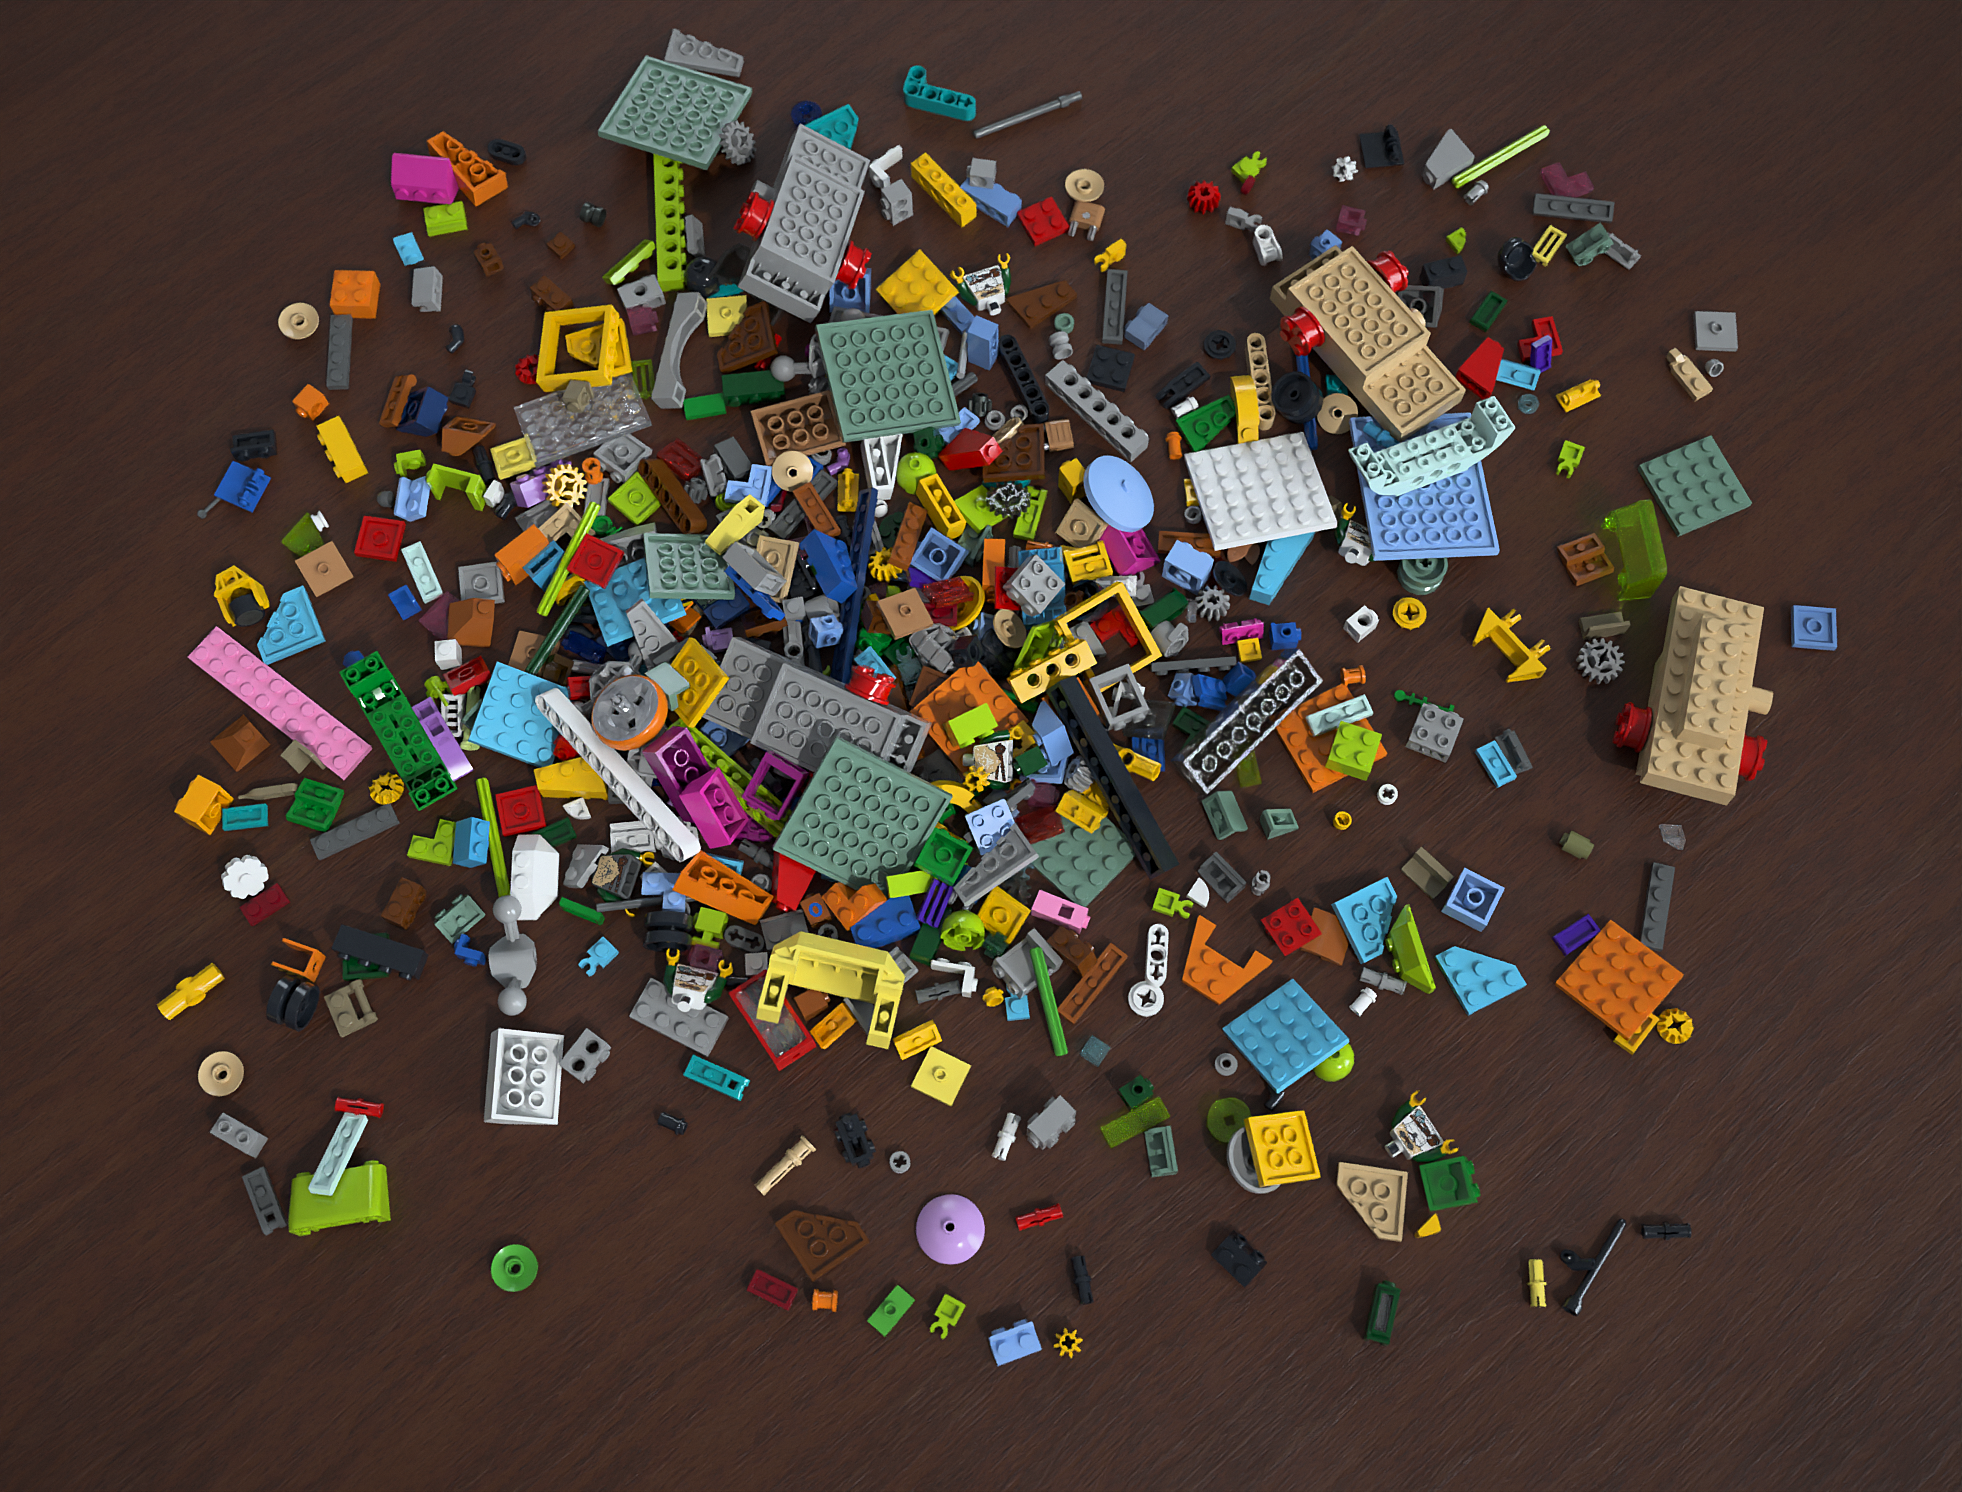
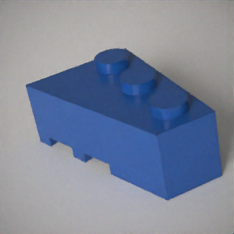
[799,529,858,604]
[851,895,920,949]

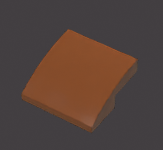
[1557,533,1614,586]
[1300,907,1349,966]

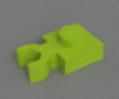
[1231,151,1267,184]
[1556,440,1585,479]
[1152,888,1193,918]
[930,1294,966,1339]

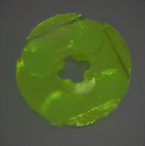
[1207,1097,1251,1144]

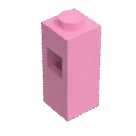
[1031,890,1091,934]

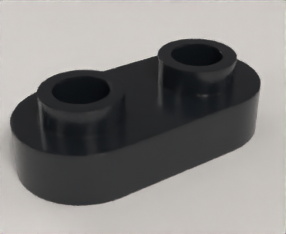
[488,139,526,165]

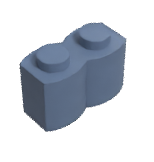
[1124,303,1168,350]

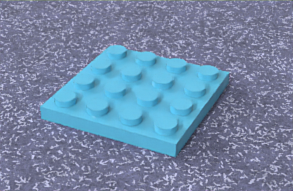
[584,558,687,646]
[468,662,575,768]
[1222,979,1349,1094]

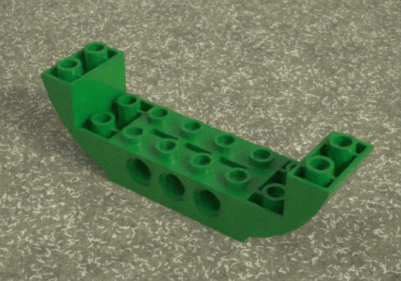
[339,651,458,811]

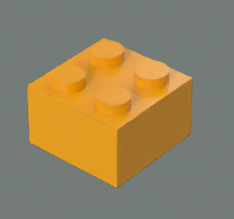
[174,775,234,835]

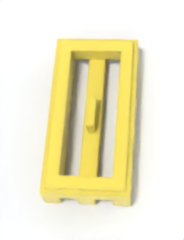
[1532,225,1567,267]

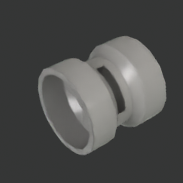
[1048,332,1073,360]

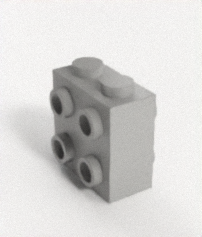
[1002,554,1065,617]
[1405,703,1464,763]
[1027,1095,1076,1150]

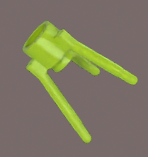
[424,676,458,707]

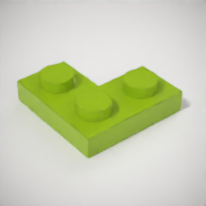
[407,819,456,866]

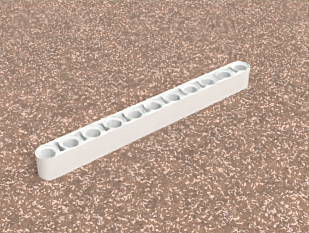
[535,688,701,862]

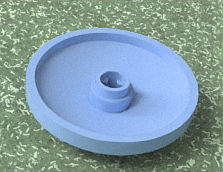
[1084,456,1154,532]

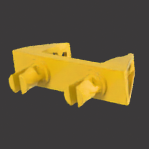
[1472,608,1550,683]

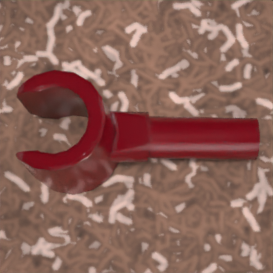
[771,490,787,516]

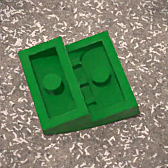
[286,778,344,832]

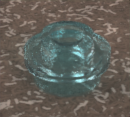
[1518,394,1539,414]

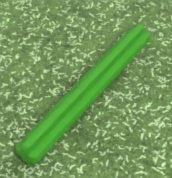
[1029,947,1068,1056]

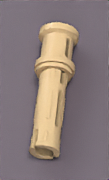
[755,1135,816,1195]

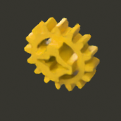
[542,464,587,508]

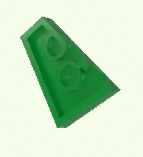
[1175,394,1236,453]

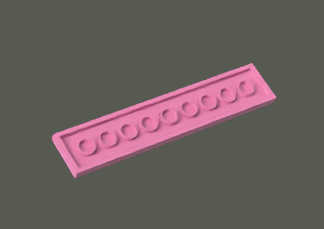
[188,626,373,780]

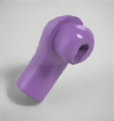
[826,447,850,476]

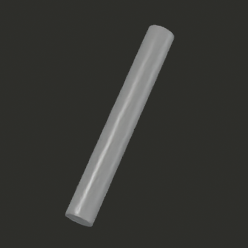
[956,330,968,379]

